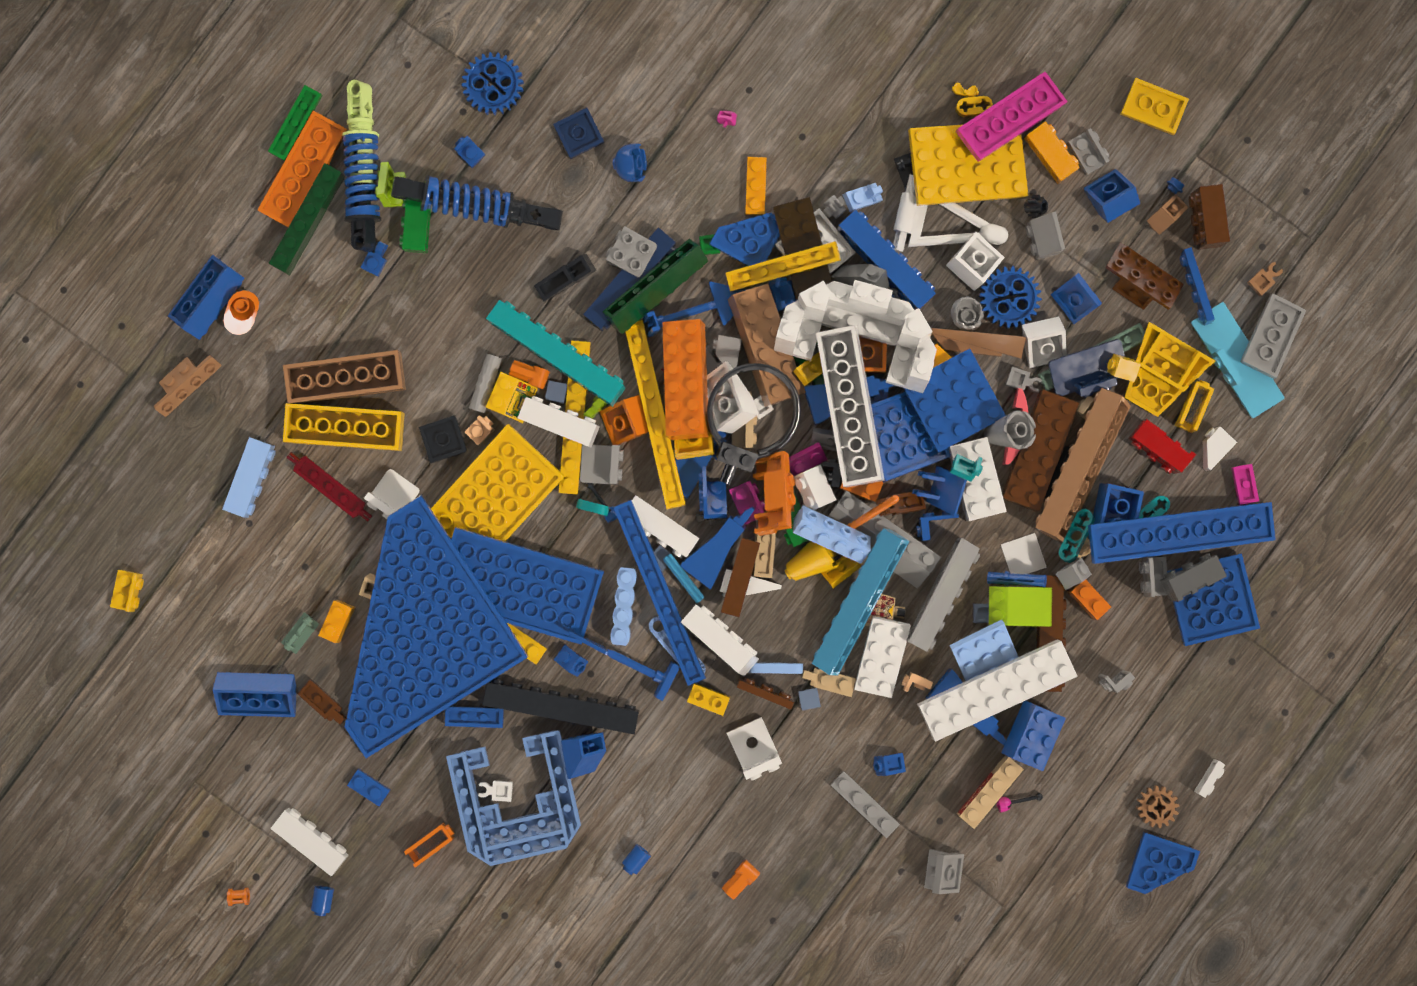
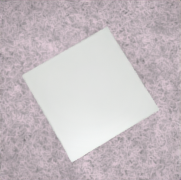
[1001,533,1046,574]

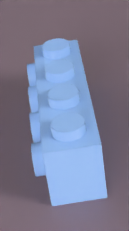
[793,506,871,564]

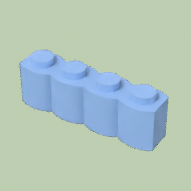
[611,567,637,646]

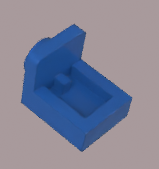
[554,645,588,676]

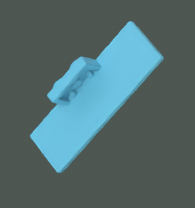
[1191,302,1284,418]

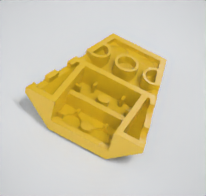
[1124,322,1215,417]

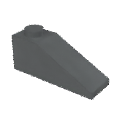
[831,264,889,289]

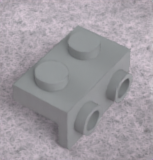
[1098,670,1135,693]

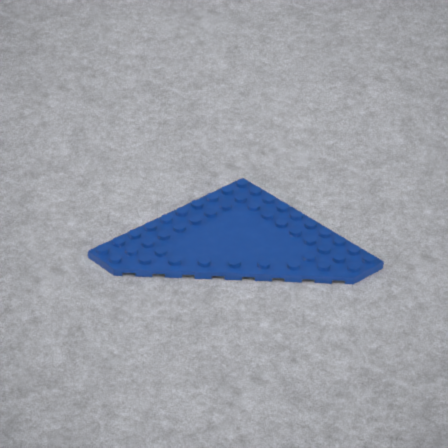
[345,495,528,758]

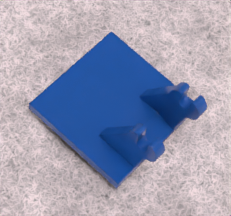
[912,466,967,516]

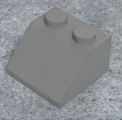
[1026,212,1065,260]

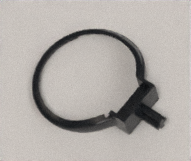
[706,363,801,484]

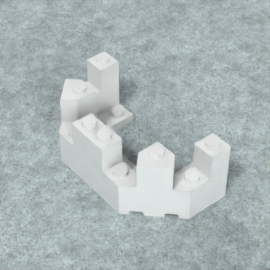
[774,280,937,393]

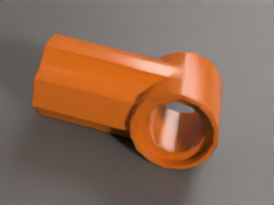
[509,360,550,389]
[722,860,760,900]

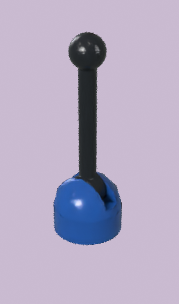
[586,483,617,524]

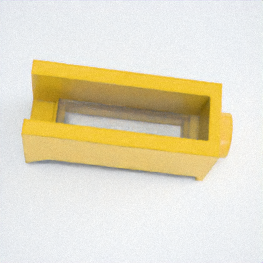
[1174,380,1214,433]

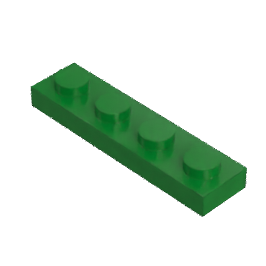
[268,85,323,161]

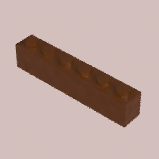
[1036,575,1067,692]

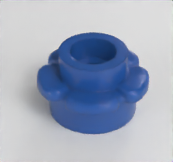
[1167,177,1185,194]

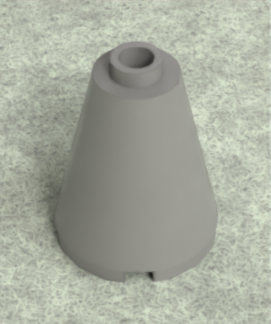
[984,411,1036,449]

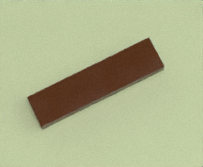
[721,538,760,617]

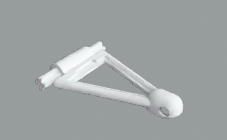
[893,174,1008,252]

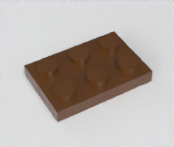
[736,676,794,710]

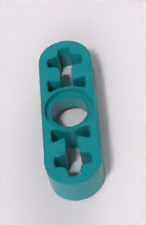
[1059,509,1095,563]

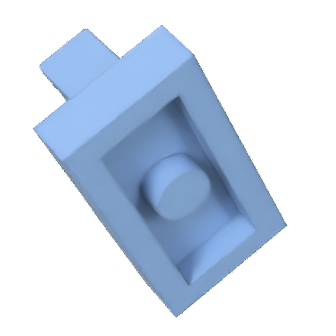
[843,183,883,212]

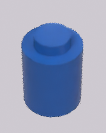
[622,844,651,875]
[311,886,334,916]

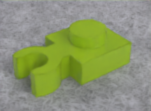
[583,396,607,419]

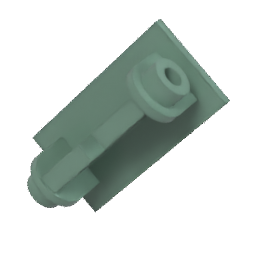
[281,612,319,654]

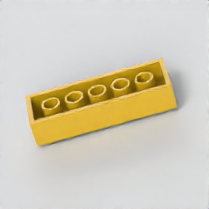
[283,403,405,451]

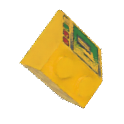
[486,372,538,423]

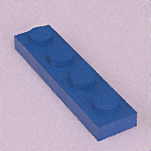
[1180,247,1215,326]

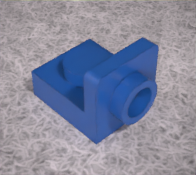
[454,136,485,168]
[873,753,906,776]

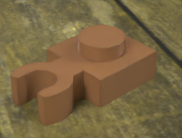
[1247,262,1283,296]

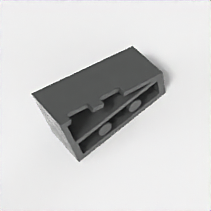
[1160,554,1227,602]

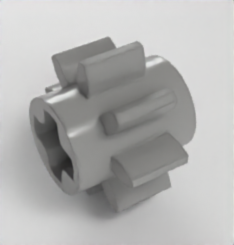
[823,195,847,219]

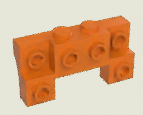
[753,451,796,536]

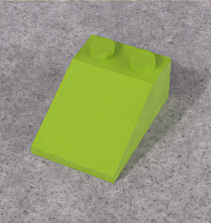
[989,586,1052,626]

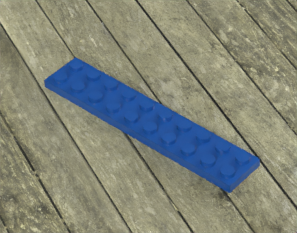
[1088,502,1276,564]

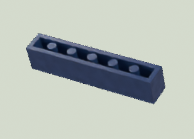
[583,227,676,331]

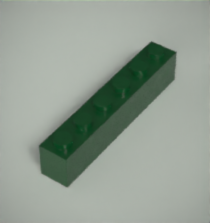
[268,163,346,276]
[602,238,708,334]

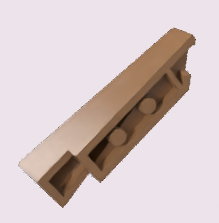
[931,328,1026,358]

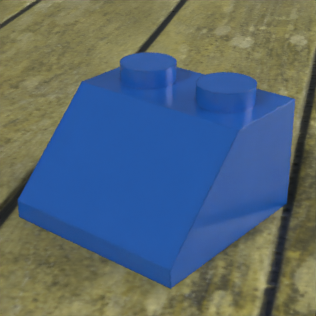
[1083,169,1140,223]

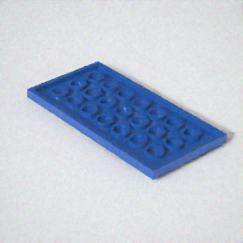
[451,527,604,645]

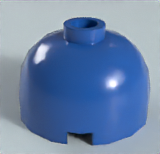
[613,144,647,182]

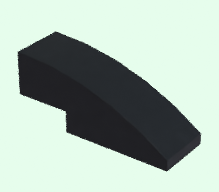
[534,254,597,302]

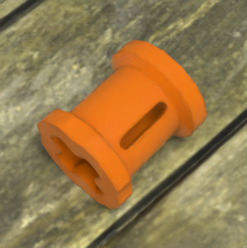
[227,888,250,906]

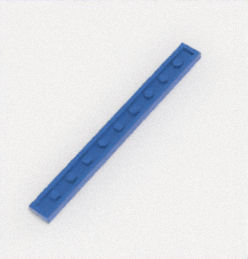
[613,500,706,686]

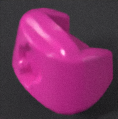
[717,111,737,128]

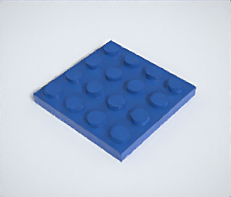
[903,348,1006,453]
[871,392,951,483]
[1167,553,1260,646]

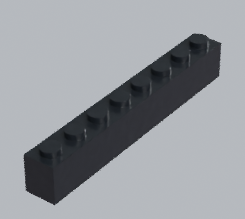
[483,679,640,735]

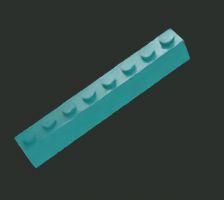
[486,300,626,407]

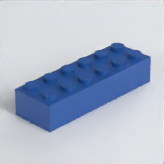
[837,209,936,310]

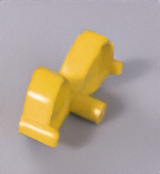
[952,83,979,97]

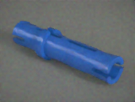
[987,571,1047,587]

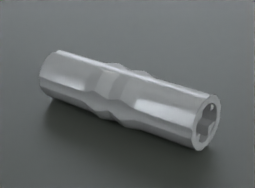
[469,354,502,413]

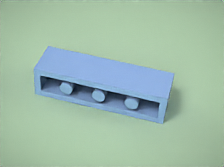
[222,437,276,518]

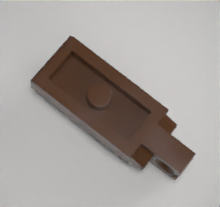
[297,679,347,725]

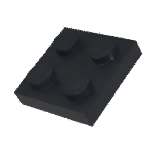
[419,415,468,464]

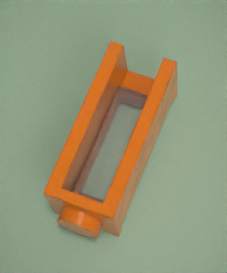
[404,822,455,867]

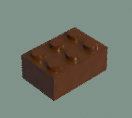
[1188,184,1230,250]

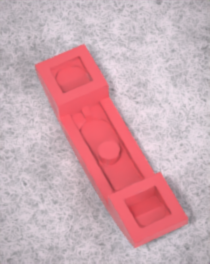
[1002,388,1028,465]

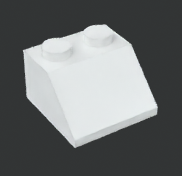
[946,232,1005,291]
[1022,317,1067,368]
[794,465,836,510]

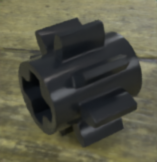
[1024,195,1048,218]

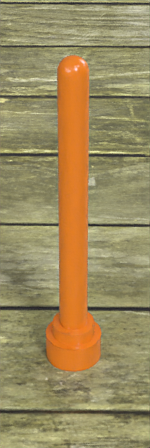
[847,495,899,529]

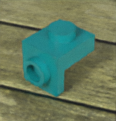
[950,454,983,482]

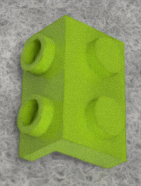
[375,162,406,207]

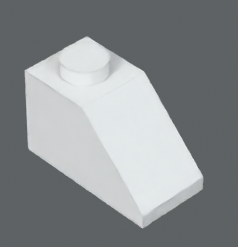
[1202,427,1237,471]

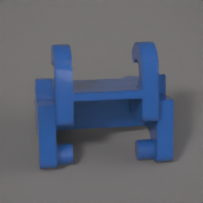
[768,277,797,312]

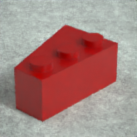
[1129,419,1197,474]

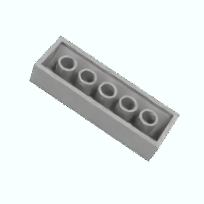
[827,491,942,589]
[907,538,980,651]

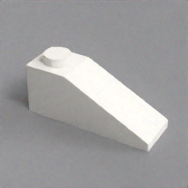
[720,569,782,597]

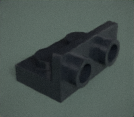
[822,459,841,489]

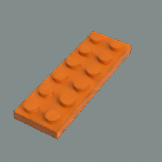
[258,111,348,227]

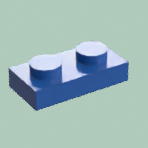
[347,769,391,806]

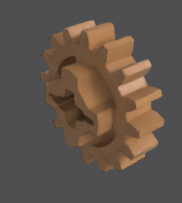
[1136,785,1180,828]

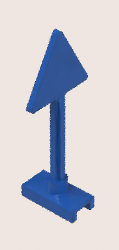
[642,282,746,338]
[568,631,680,701]

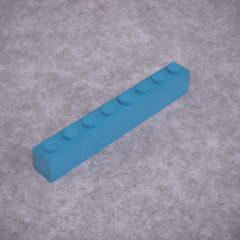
[812,528,909,676]

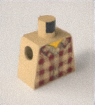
[865,594,905,626]

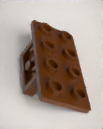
[1106,242,1184,310]

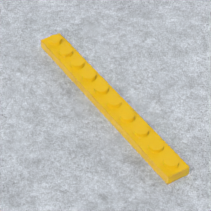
[626,320,686,510]

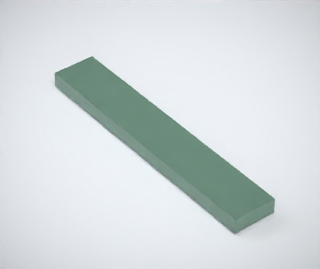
[1037,323,1145,391]

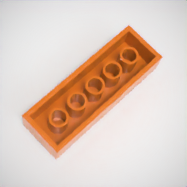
[662,319,709,440]

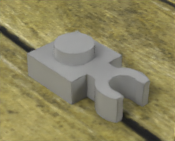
[1005,367,1042,392]

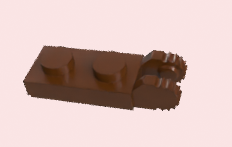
[875,492,926,517]

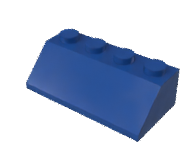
[168,255,245,340]
[213,672,297,717]

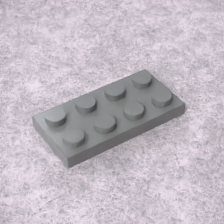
[1240,293,1306,379]

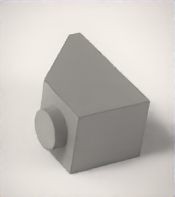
[712,335,741,369]
[1056,557,1092,590]

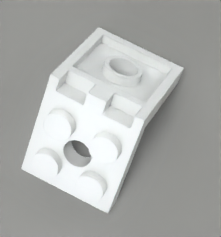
[727,717,782,781]

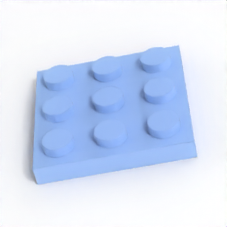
[949,620,1018,681]

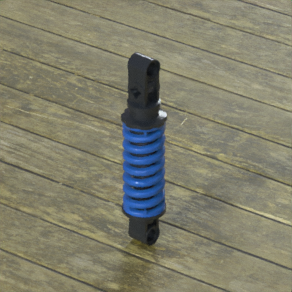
[391,175,563,231]

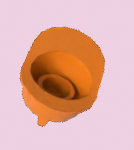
[223,290,259,335]

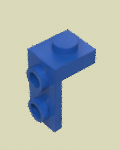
[916,511,959,541]

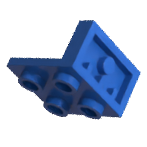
[699,466,727,519]

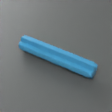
[663,554,704,603]

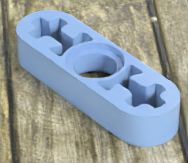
[748,663,803,674]

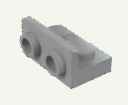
[1068,128,1109,176]

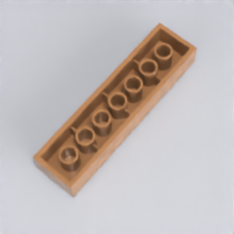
[1035,388,1131,543]

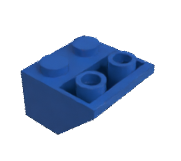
[561,732,606,779]

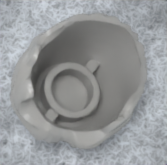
[951,296,984,332]

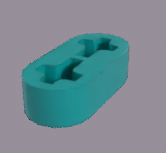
[1139,496,1170,518]
[576,499,610,516]

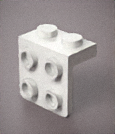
[364,469,420,519]

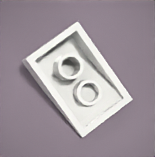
[707,361,758,433]

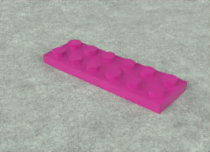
[955,72,1068,162]

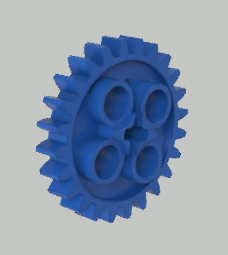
[461,52,524,115]
[979,266,1042,329]

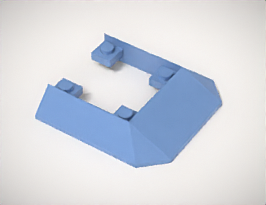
[446,730,581,866]

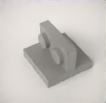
[924,849,964,894]

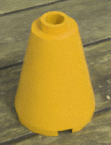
[784,541,840,581]

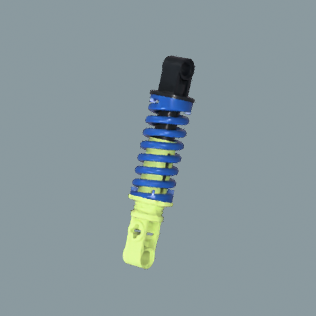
[342,80,381,252]

